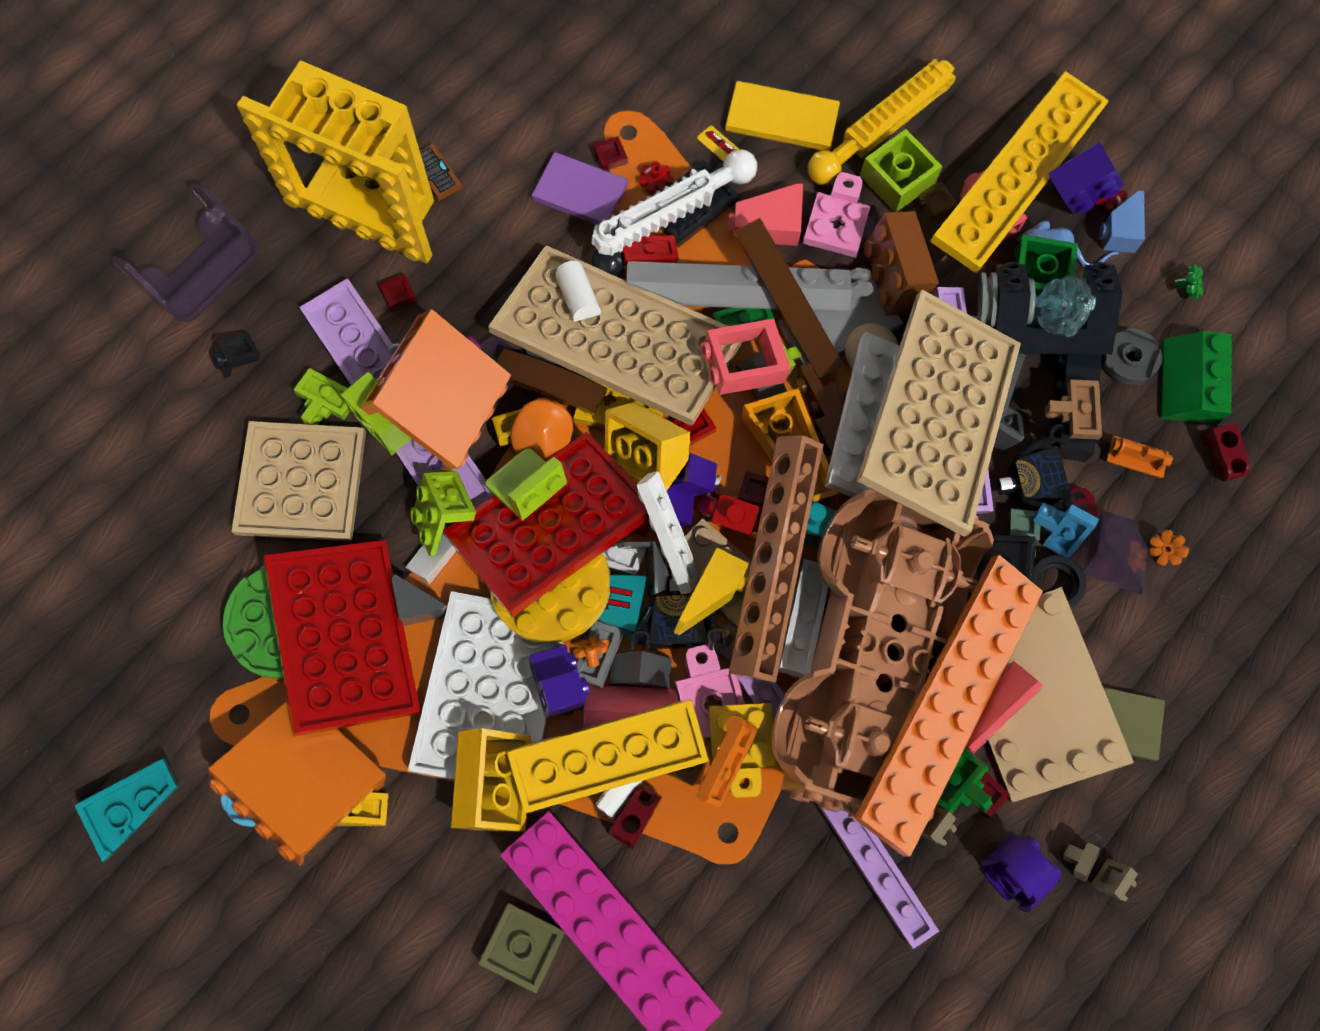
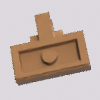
[1045,380,1102,439]

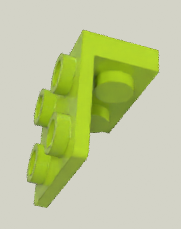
[410,471,476,556]

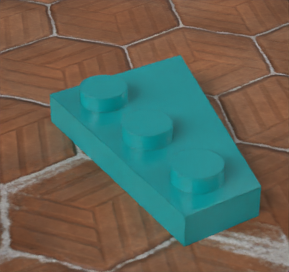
[74,758,180,862]

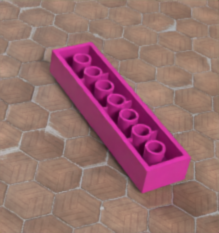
[500,812,722,1031]

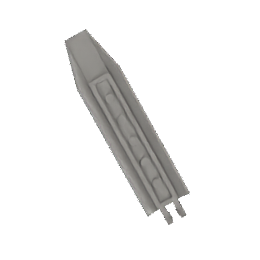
[627,261,874,312]

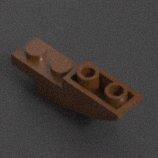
[796,363,843,464]

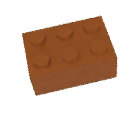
[864,211,939,316]

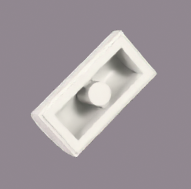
[556,261,601,322]
[595,780,643,820]

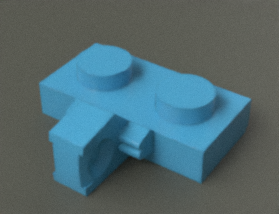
[1033,503,1099,558]

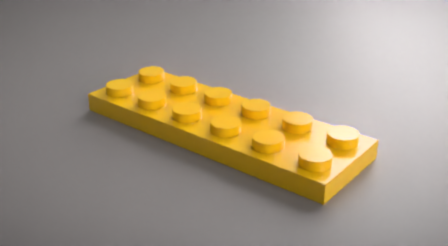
[507,698,709,813]

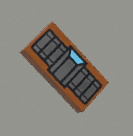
[420,144,462,201]

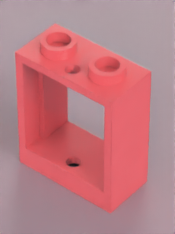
[701,319,791,395]

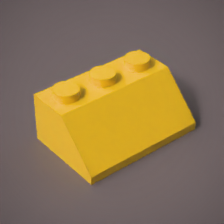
[605,402,690,491]
[451,728,531,832]

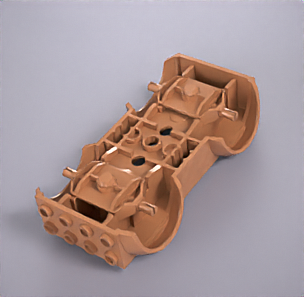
[771,488,994,821]

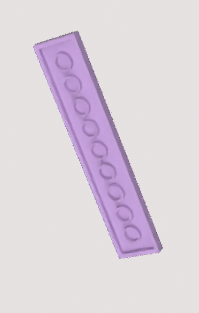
[299,278,494,528]

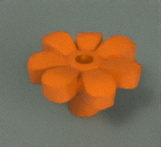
[1149,530,1189,566]
[570,636,609,667]

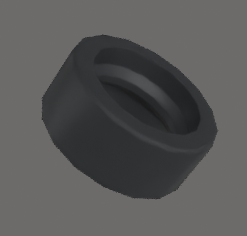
[1033,555,1087,609]

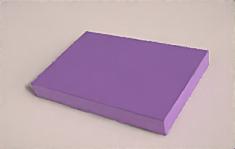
[532,152,628,225]

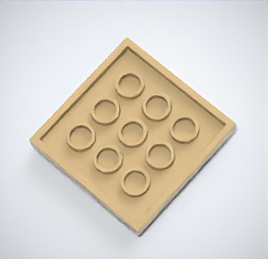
[231,421,366,542]

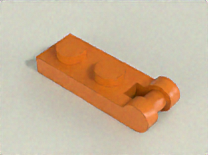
[696,716,757,807]

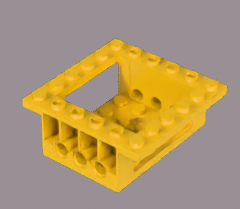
[237,60,434,264]

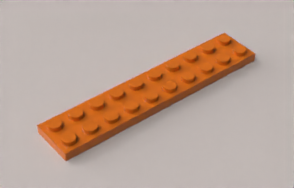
[854,555,1043,856]

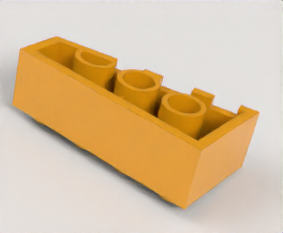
[741,388,840,507]

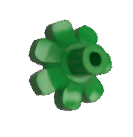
[1175,264,1203,300]

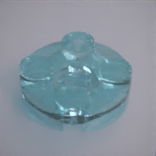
[1037,275,1096,337]

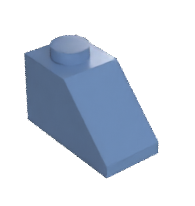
[1099,191,1145,253]

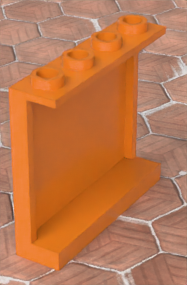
[360,309,511,472]
[208,701,386,866]

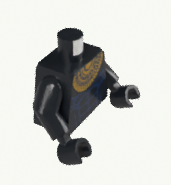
[996,424,1088,513]
[631,579,726,652]

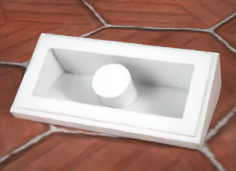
[406,526,457,585]

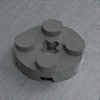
[1102,328,1162,386]

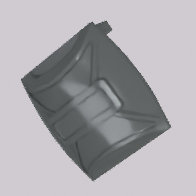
[618,541,669,596]

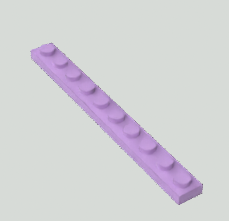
[738,676,939,949]

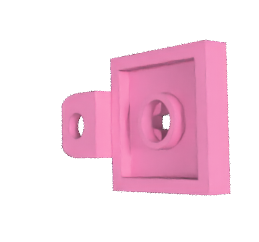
[803,172,871,258]
[675,644,745,739]

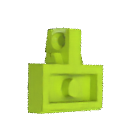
[294,368,351,425]

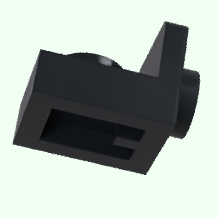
[211,332,260,378]

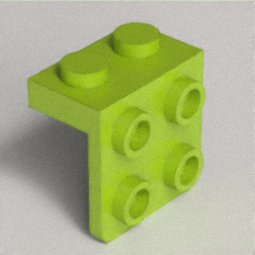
[486,448,567,521]

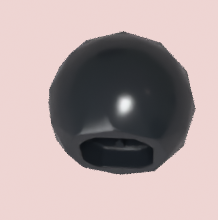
[592,249,624,277]

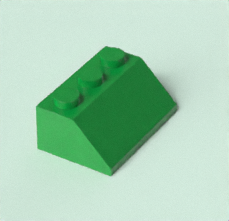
[1160,331,1232,426]

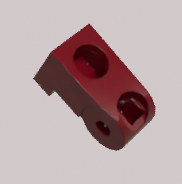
[1200,423,1250,481]
[609,784,662,850]

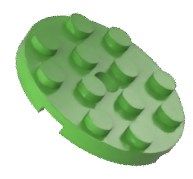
[223,565,284,680]

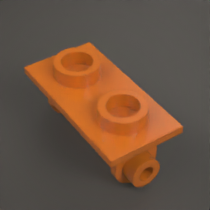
[1106,435,1173,479]

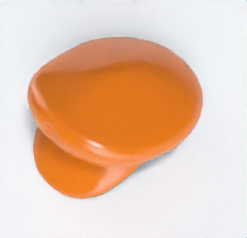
[511,398,573,461]

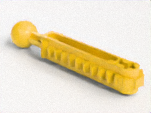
[807,59,956,185]

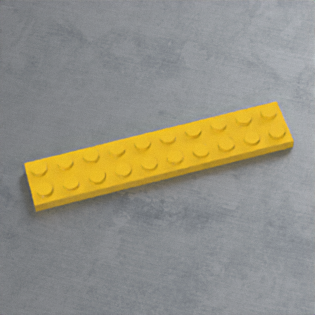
[930,71,1109,274]

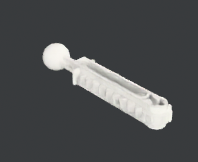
[591,149,757,256]

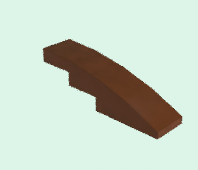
[496,348,607,416]

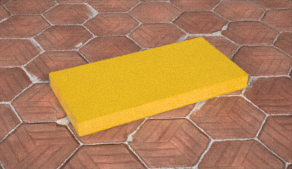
[725,81,840,151]

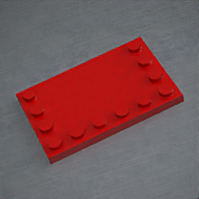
[443,432,649,617]
[263,540,420,737]

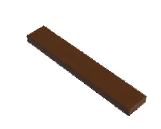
[735,218,844,380]

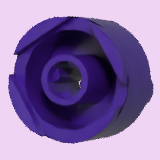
[982,835,1062,912]

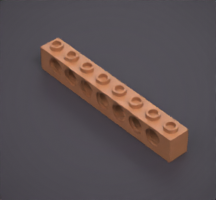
[729,435,824,683]

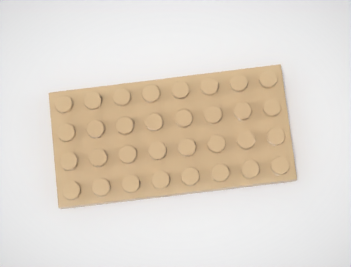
[488,245,742,426]
[857,290,1021,537]

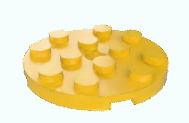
[490,553,610,643]

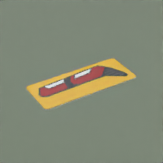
[697,125,739,162]

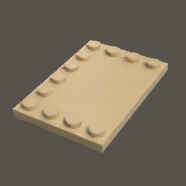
[988,587,1134,803]

